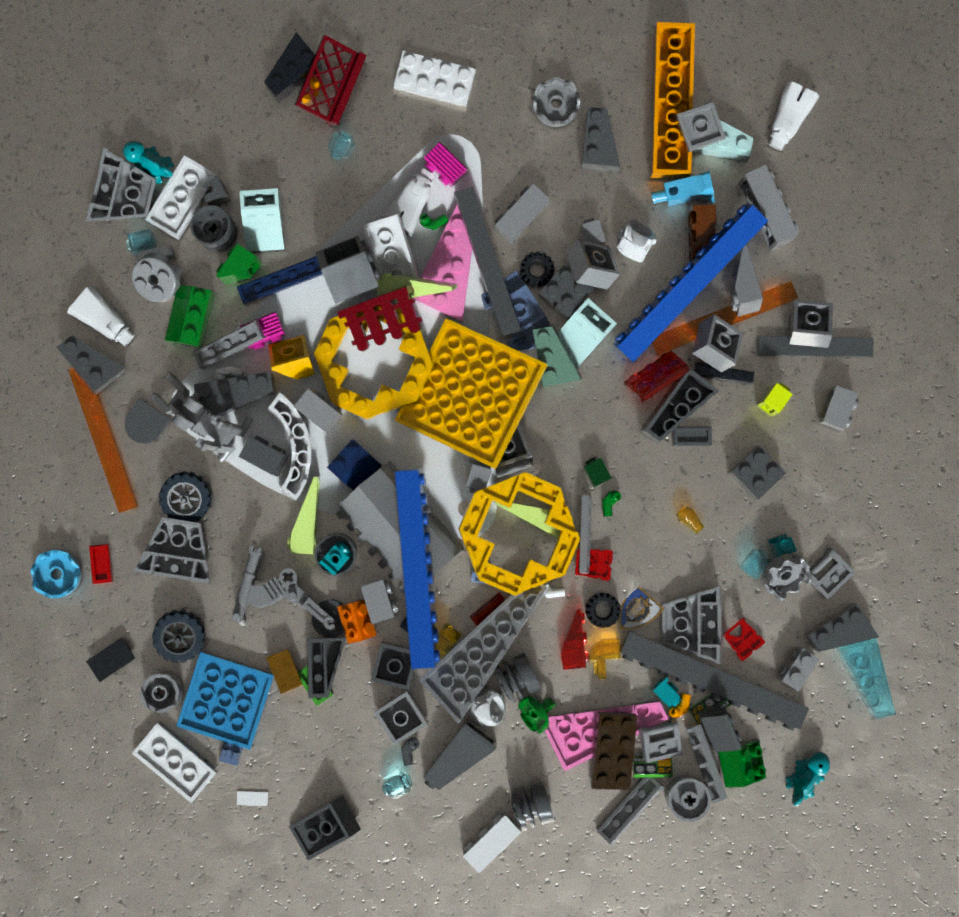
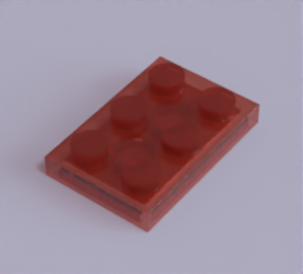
[624,350,690,403]

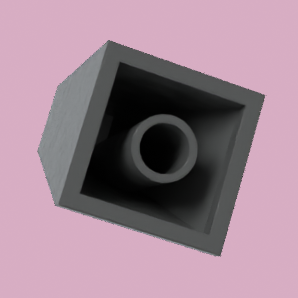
[423,720,497,790]

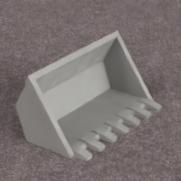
[336,461,464,594]

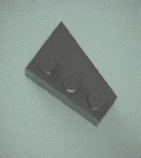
[804,603,879,652]

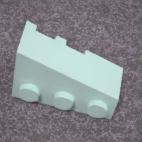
[692,120,753,162]

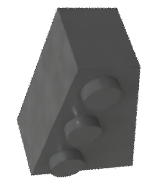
[581,107,620,172]
[57,335,126,395]
[306,637,346,698]

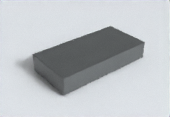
[673,426,712,446]

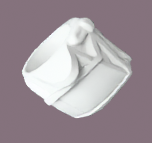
[616,219,657,263]
[467,689,506,726]

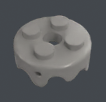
[533,77,580,127]
[132,252,181,302]
[762,553,812,601]

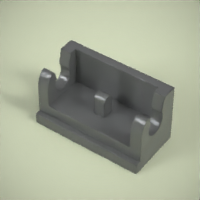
[202,175,231,207]

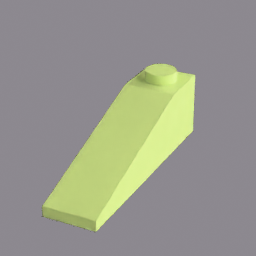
[376,273,458,301]
[287,477,320,554]
[495,502,574,539]

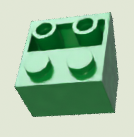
[216,244,262,284]
[719,740,766,787]

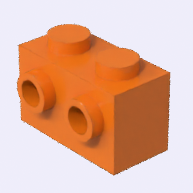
[337,599,377,644]

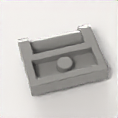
[810,548,856,599]
[639,720,682,763]

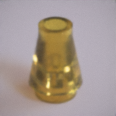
[676,505,704,534]

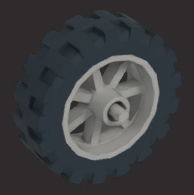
[159,471,212,522]

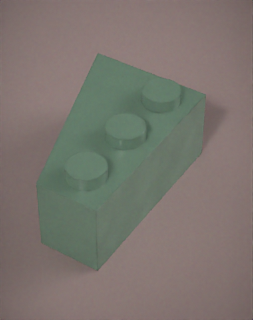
[533,324,582,387]

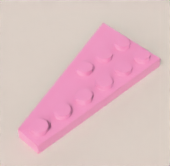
[413,205,472,323]
[545,701,668,771]

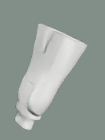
[768,81,819,151]
[380,168,435,237]
[67,285,135,346]

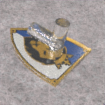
[619,584,665,629]

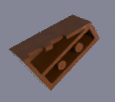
[687,205,717,261]

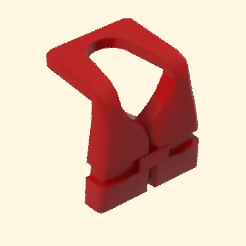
[575,549,613,581]
[723,618,765,661]

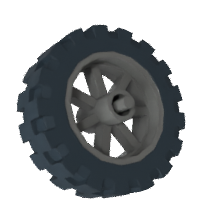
[152,610,206,663]

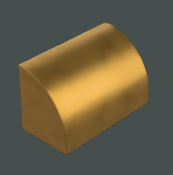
[266,649,302,694]

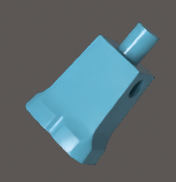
[651,170,715,206]

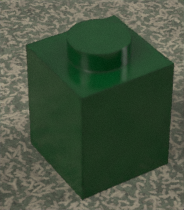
[583,457,611,488]

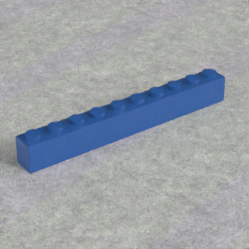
[613,203,768,362]
[395,469,440,669]

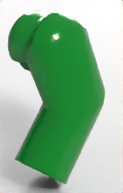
[419,213,448,230]
[602,490,621,517]

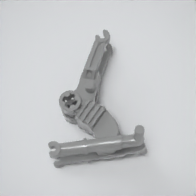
[151,372,253,463]
[232,546,336,632]

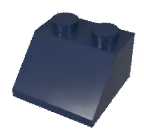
[327,439,383,491]

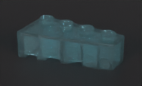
[835,638,896,719]

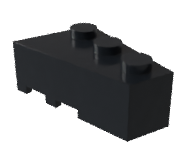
[264,32,323,103]

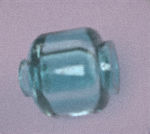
[327,131,355,161]
[382,770,412,799]

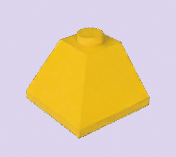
[268,334,315,380]

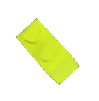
[757,383,793,416]

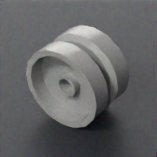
[665,775,711,822]

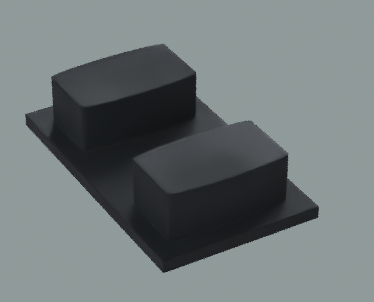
[86,638,135,682]

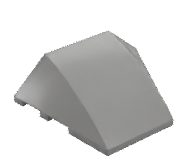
[86,147,156,221]
[133,517,210,584]
[662,586,724,664]

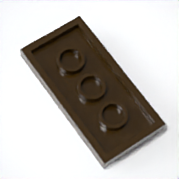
[591,712,637,790]

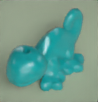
[123,141,174,184]
[785,751,830,806]

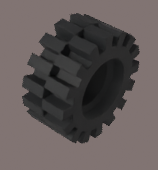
[520,251,555,288]
[585,593,621,628]

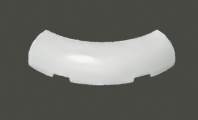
[267,393,311,500]

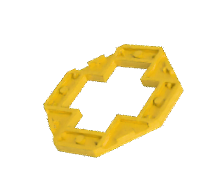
[314,305,434,420]
[458,472,580,596]

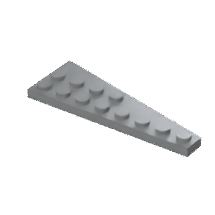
[420,584,547,723]

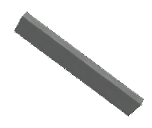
[758,336,873,358]

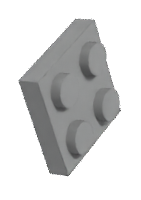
[676,102,726,152]

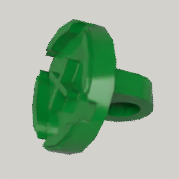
[518,696,556,734]

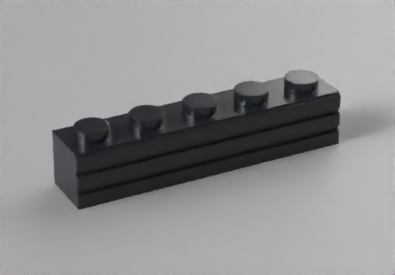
[693,363,755,385]

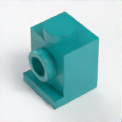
[768,533,797,558]
[319,542,352,575]
[651,676,682,708]

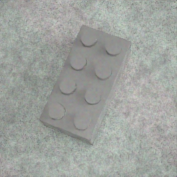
[738,165,799,251]

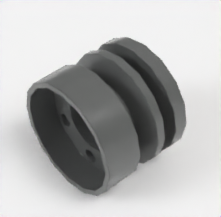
[190,205,238,252]
[315,533,358,576]
[495,653,542,703]
[511,782,555,831]

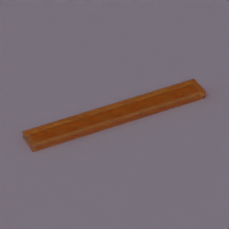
[652,281,798,356]
[68,369,139,513]

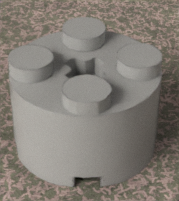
[140,672,183,713]

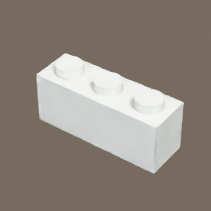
[463,812,521,873]

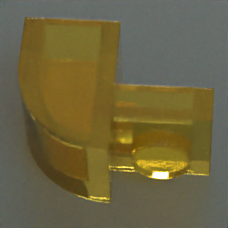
[436,623,461,660]
[588,638,621,679]

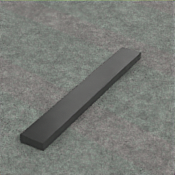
[454,187,521,337]

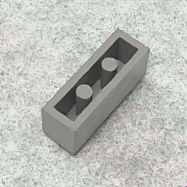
[494,184,550,244]

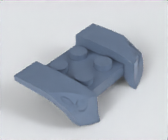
[481,270,551,353]

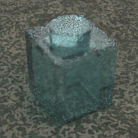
[126,229,157,256]
[738,549,771,580]

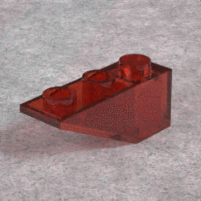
[560,609,589,670]

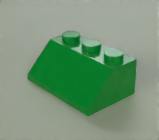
[165,285,215,348]

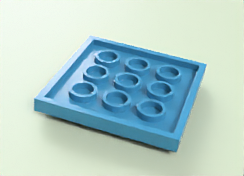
[177,652,274,750]

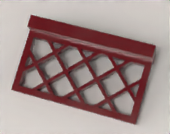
[294,35,367,126]

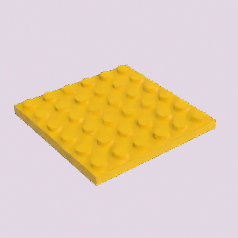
[395,318,548,469]

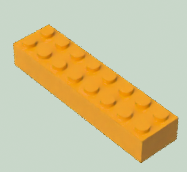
[650,22,695,179]

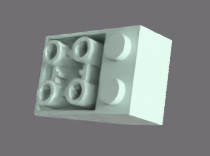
[240,188,285,252]
[558,298,617,368]

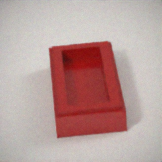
[89,544,113,584]

